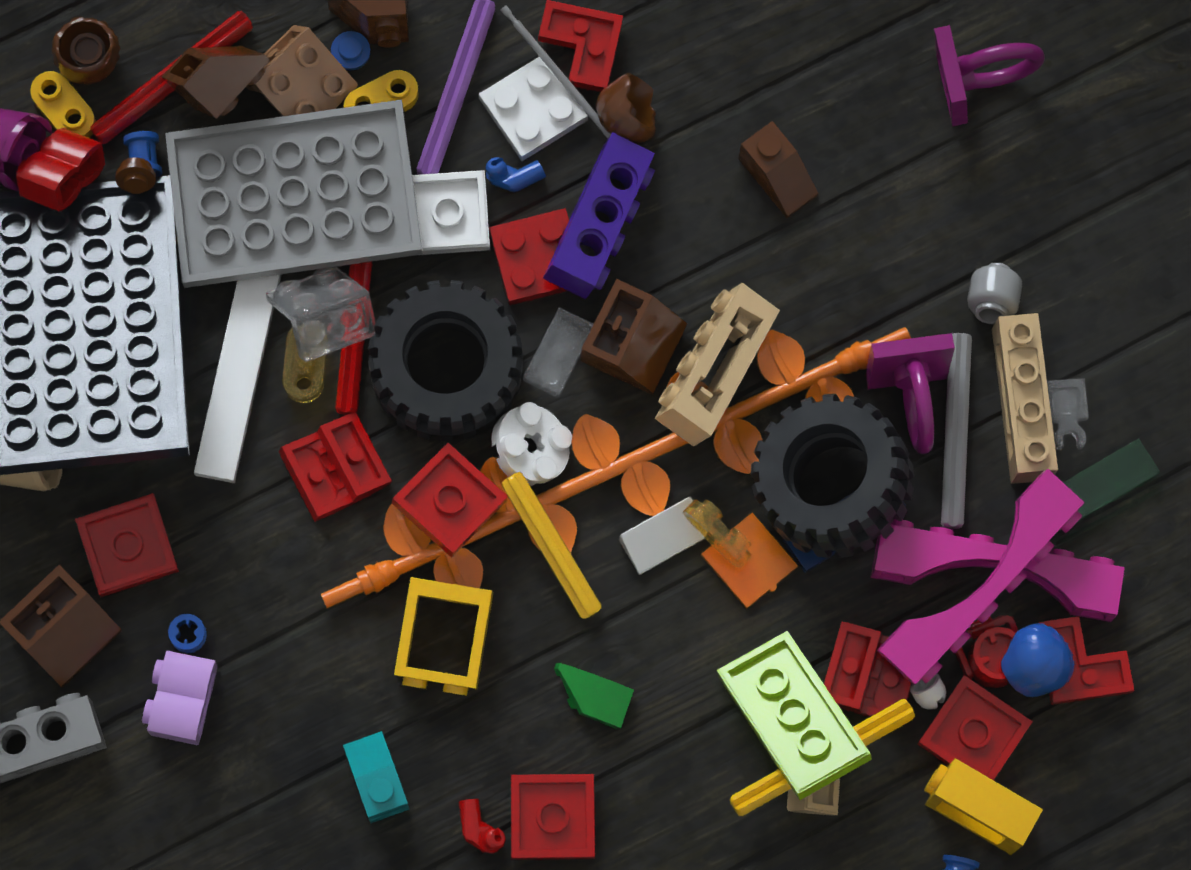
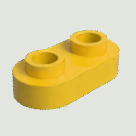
[344,70,419,112]
[30,71,96,138]

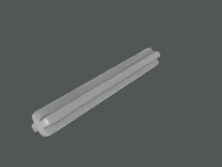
[941,333,972,529]

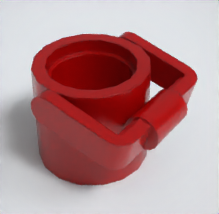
[955,615,1018,688]

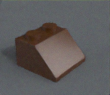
[328,0,409,48]

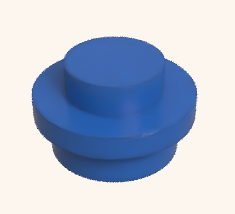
[331,31,370,70]

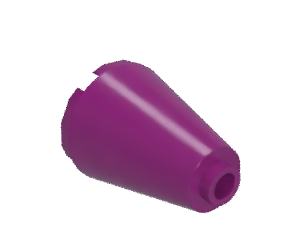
[0,108,52,191]

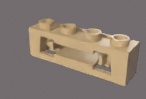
[655,283,780,446]
[992,313,1058,484]

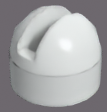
[910,674,947,709]

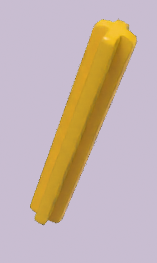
[502,472,601,619]

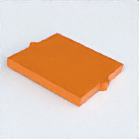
[701,512,798,609]

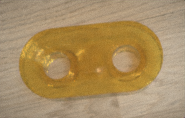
[283,321,328,403]
[683,499,752,568]

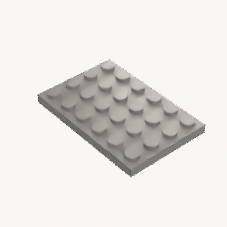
[165,100,423,288]

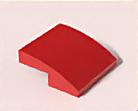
[279,412,392,522]
[824,621,912,717]

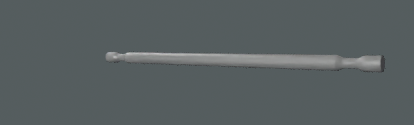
[501,5,611,138]

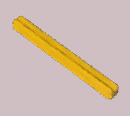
[730,699,915,816]

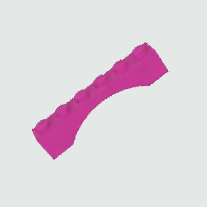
[877,469,1085,684]
[871,519,1125,622]

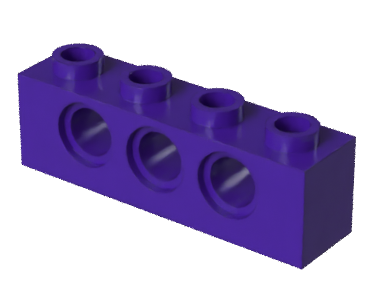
[543,132,655,300]

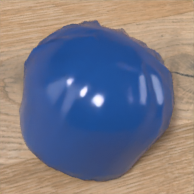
[1001,623,1075,697]

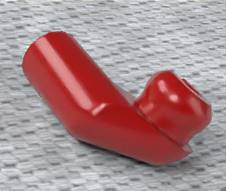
[459,799,506,853]

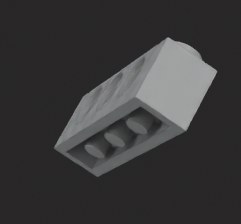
[0,693,107,784]

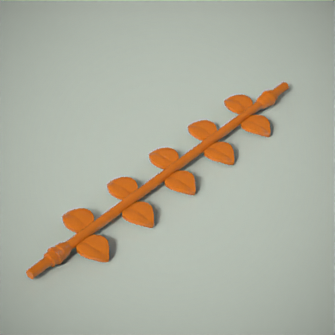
[320,327,911,609]

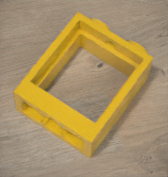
[394,577,494,696]
[924,758,1043,855]

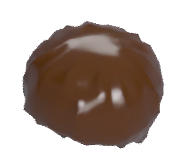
[52,17,121,84]
[596,73,656,144]

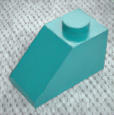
[343,731,409,823]

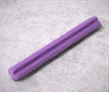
[417,0,495,175]

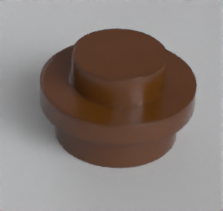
[115,157,156,194]

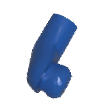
[485,157,546,192]

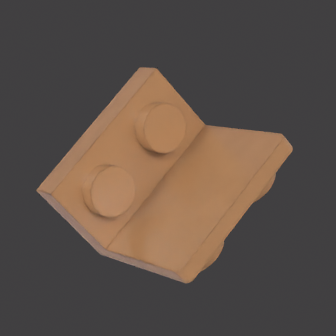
[246,25,358,116]

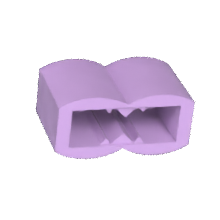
[142,651,217,745]

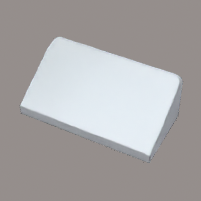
[619,497,710,575]

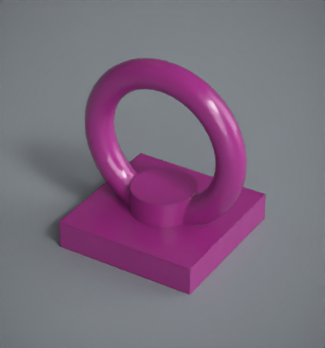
[934,25,1045,127]
[865,333,955,454]

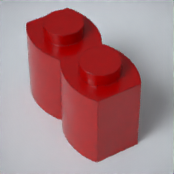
[16,128,105,211]

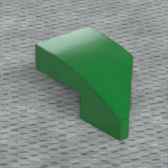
[554,663,634,728]

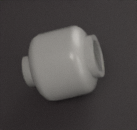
[967,263,1022,324]

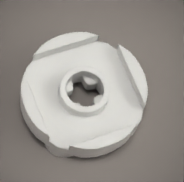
[491,402,572,486]

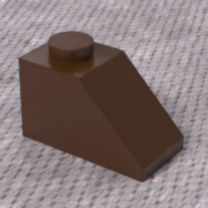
[738,121,818,218]

